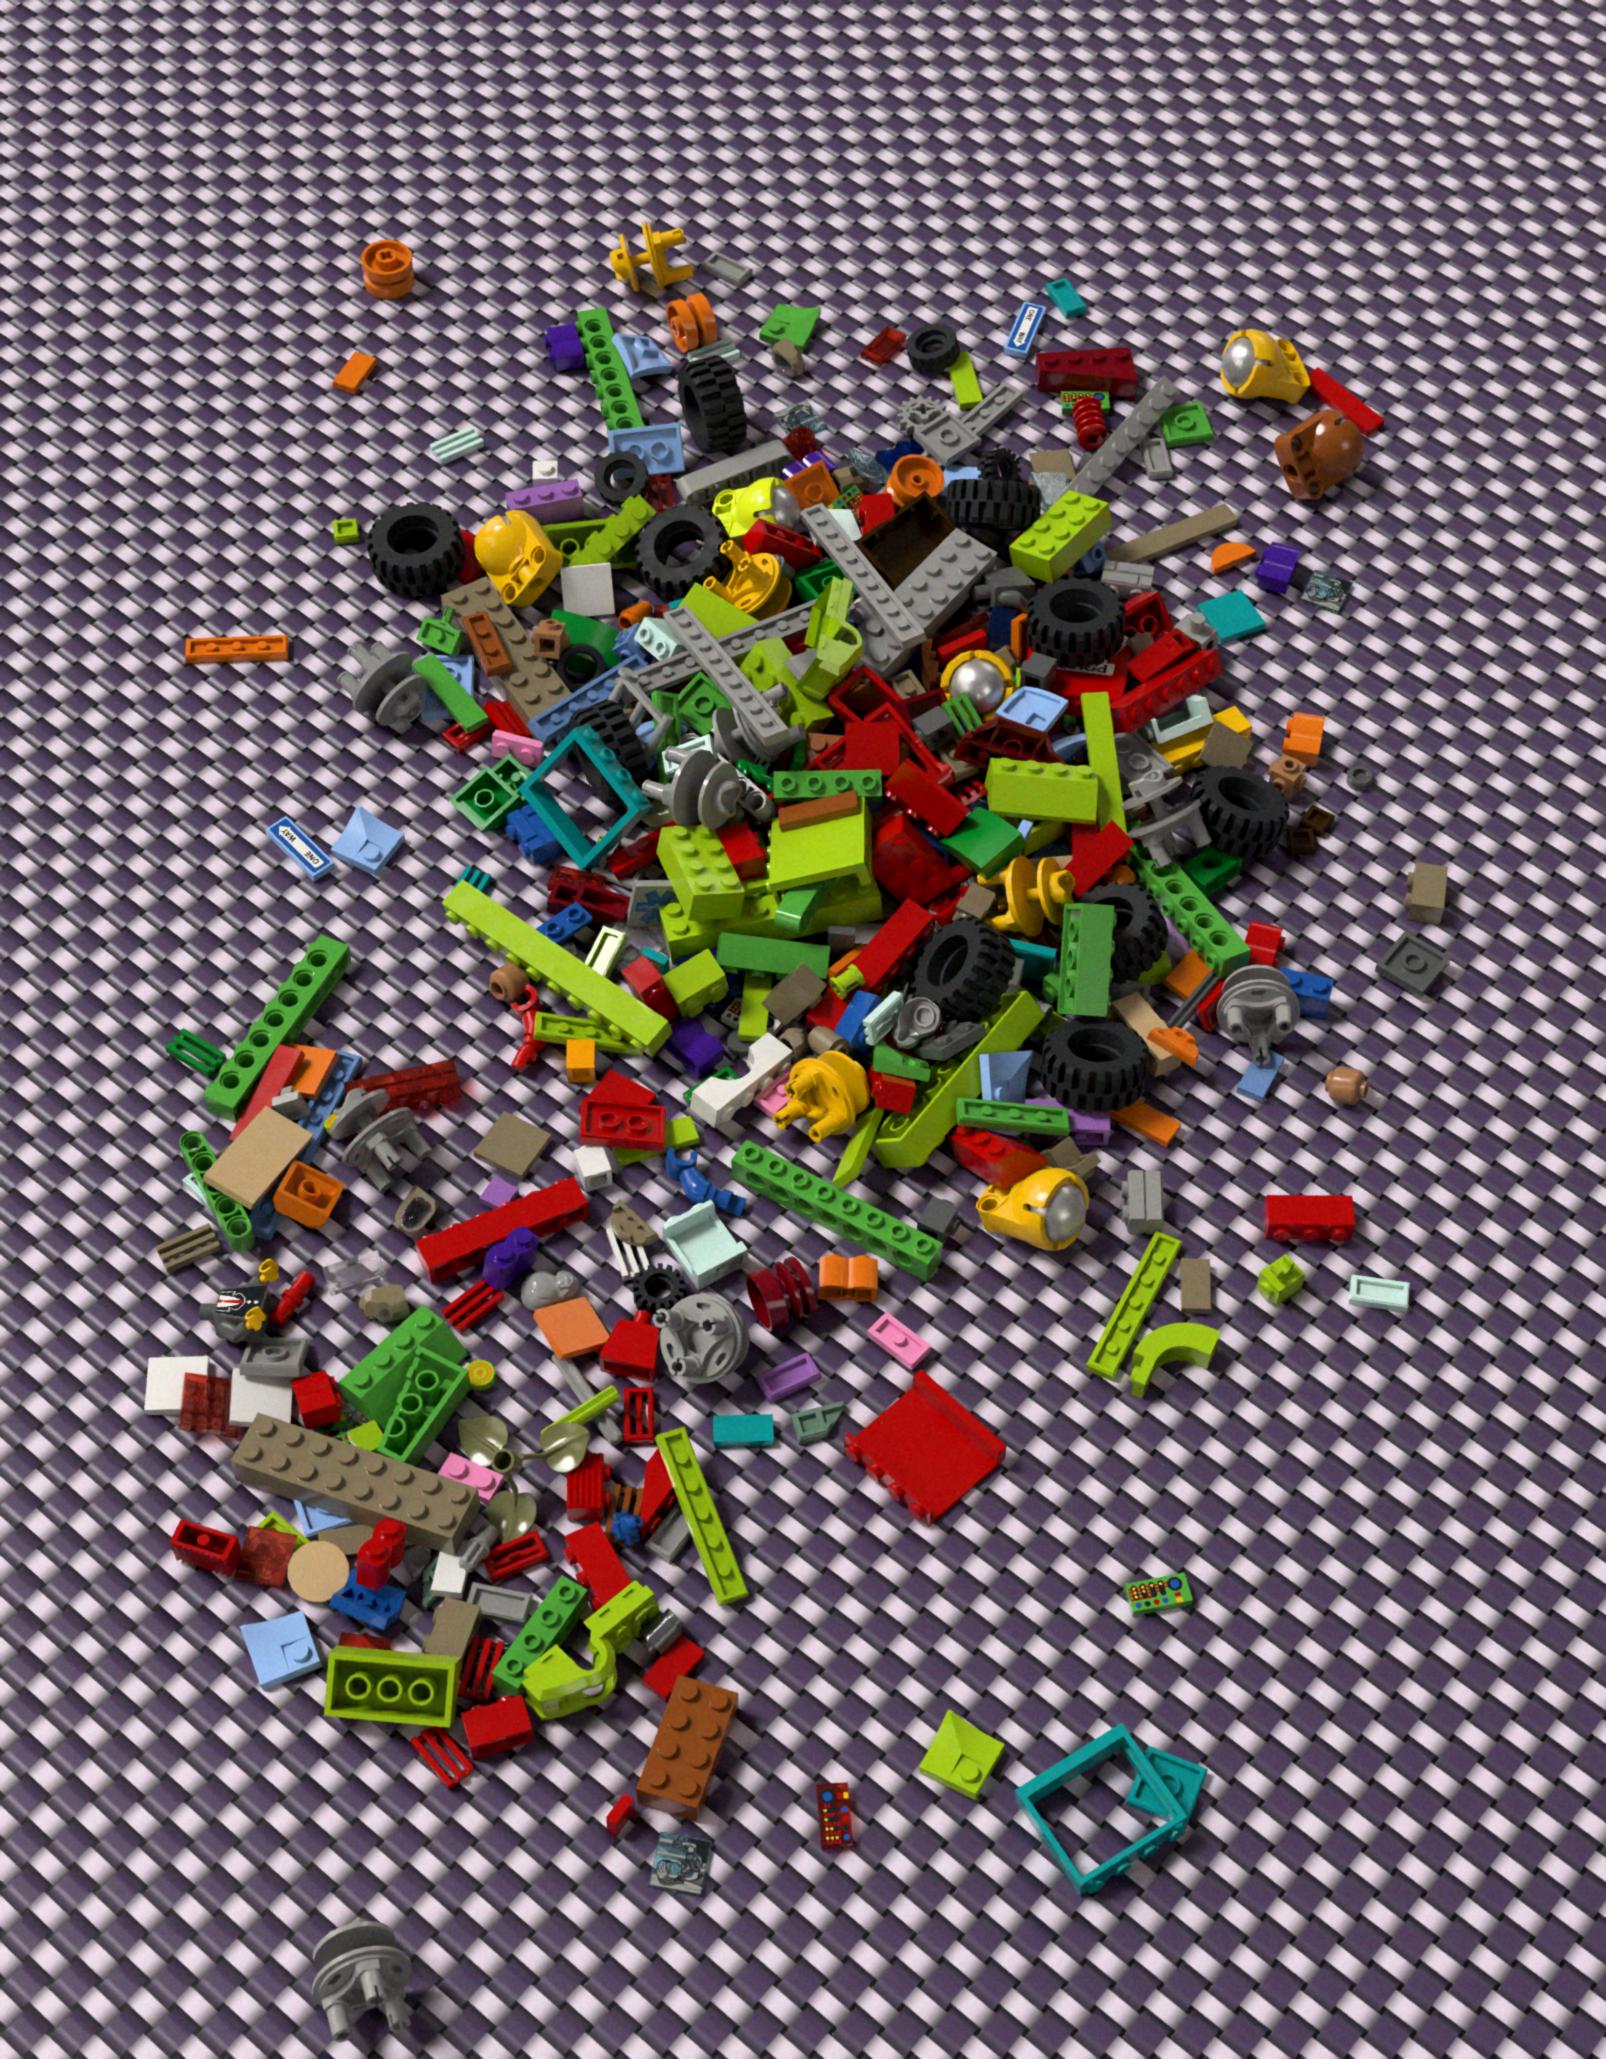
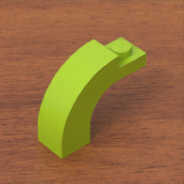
[1129,1323,1221,1399]

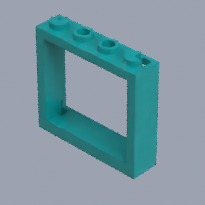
[518,724,654,871]
[1015,1723,1188,1896]

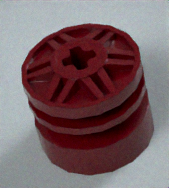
[745,1256,817,1331]

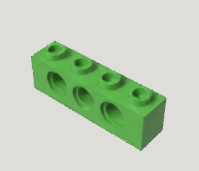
[774,770,882,805]
[492,1575,588,1698]

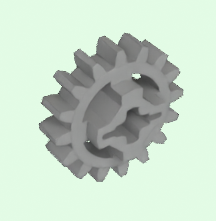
[897,395,947,436]

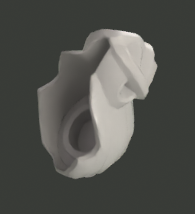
[891,997,942,1049]
[520,1270,579,1312]

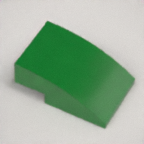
[790,558,858,603]
[546,609,621,674]
[449,754,531,833]
[938,807,1027,880]

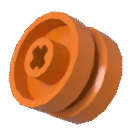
[361,240,415,299]
[666,293,718,353]
[884,454,945,513]

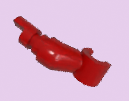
[510,985,548,1071]

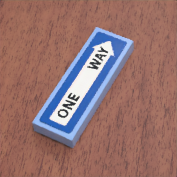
[1003,302,1046,359]
[265,816,335,882]

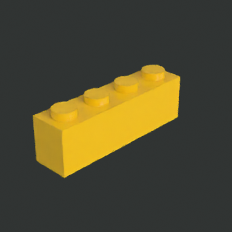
[1150,706,1252,780]

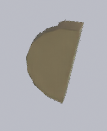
[611,1199,659,1246]

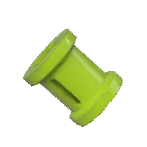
[829,964,866,1000]

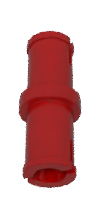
[268,1270,317,1327]

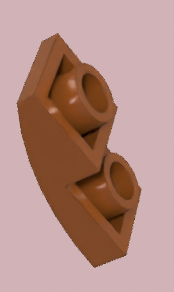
[920,638,943,692]
[840,684,887,714]

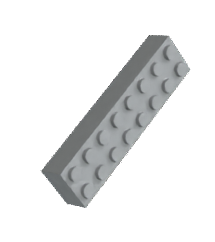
[849,528,997,684]

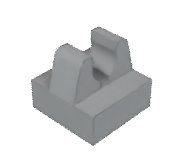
[272,1085,310,1121]

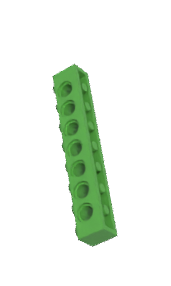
[574,307,644,431]
[1120,816,1251,979]
[204,934,351,1124]
[731,1140,943,1282]

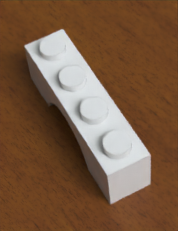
[690,1032,793,1128]

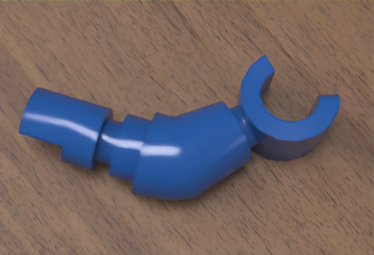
[665,1147,747,1216]

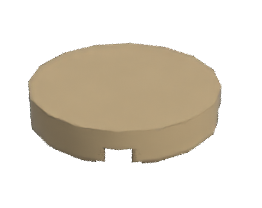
[288,1541,350,1603]

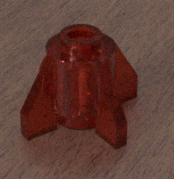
[781,427,823,462]

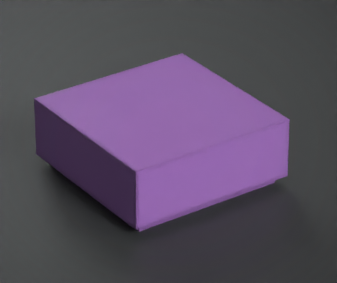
[479,1177,519,1210]

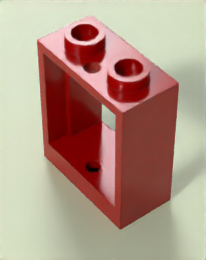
[827,663,903,724]

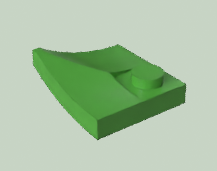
[759,304,821,353]
[873,1039,931,1082]

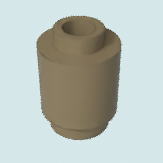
[808,1026,848,1055]

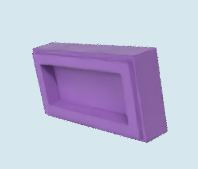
[755,1352,822,1404]

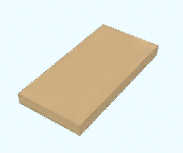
[202,1106,313,1210]

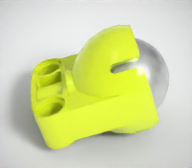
[712,477,800,552]

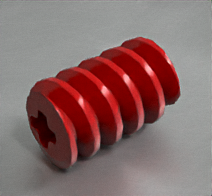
[1072,396,1107,450]

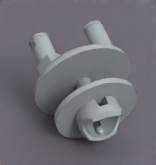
[336,641,427,726]
[711,682,807,766]
[642,746,743,829]
[1121,769,1212,868]
[1216,965,1300,1066]
[329,1088,432,1192]
[652,1294,749,1384]
[312,1917,412,2043]

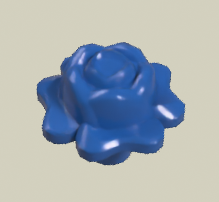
[611,1510,643,1545]

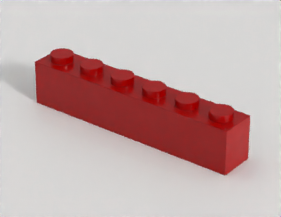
[1110,649,1224,733]
[806,898,934,1031]
[415,1176,589,1284]

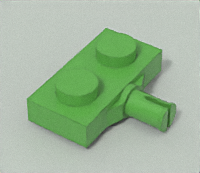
[416,606,467,657]

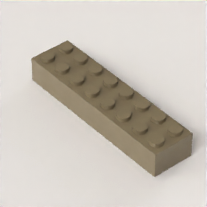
[441,577,572,746]
[230,1412,481,1556]

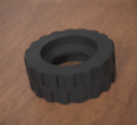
[906,323,960,374]
[594,450,650,508]

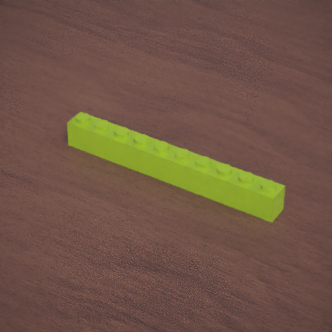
[442,879,673,1057]

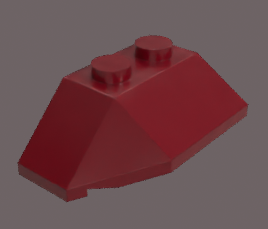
[953,716,1059,770]

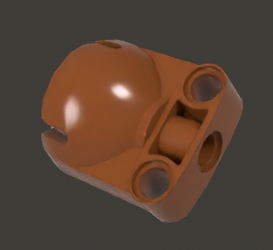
[1274,409,1365,500]

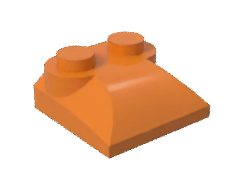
[272,1159,346,1228]

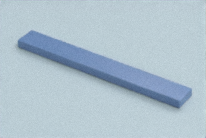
[248,1049,363,1241]

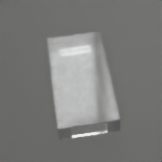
[322,1250,387,1296]

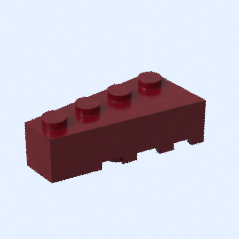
[1034,347,1138,401]

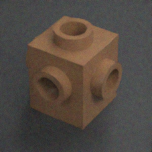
[531,619,570,659]
[1267,754,1307,801]

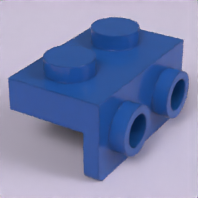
[536,902,592,945]
[329,1568,407,1630]

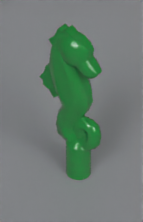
[736,759,774,793]

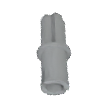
[459,1524,498,1573]

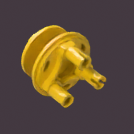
[609,221,694,292]
[703,540,792,621]
[977,856,1076,937]
[772,1050,870,1143]

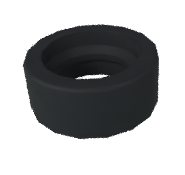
[557,643,605,692]

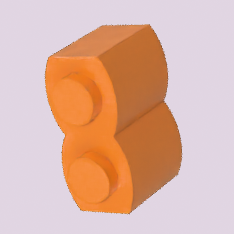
[1282,712,1325,767]
[818,1254,878,1302]

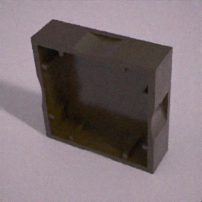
[854,490,956,592]

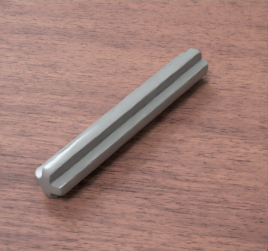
[552,1353,624,1446]

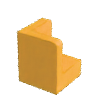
[566,1039,596,1083]

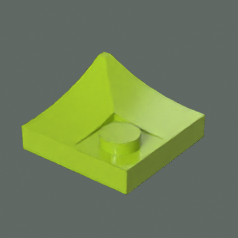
[919,1709,1005,1800]

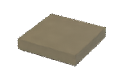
[473,1111,552,1181]

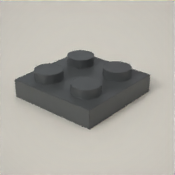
[1375,931,1451,998]
[912,1020,988,1061]

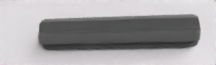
[1166,972,1221,1029]

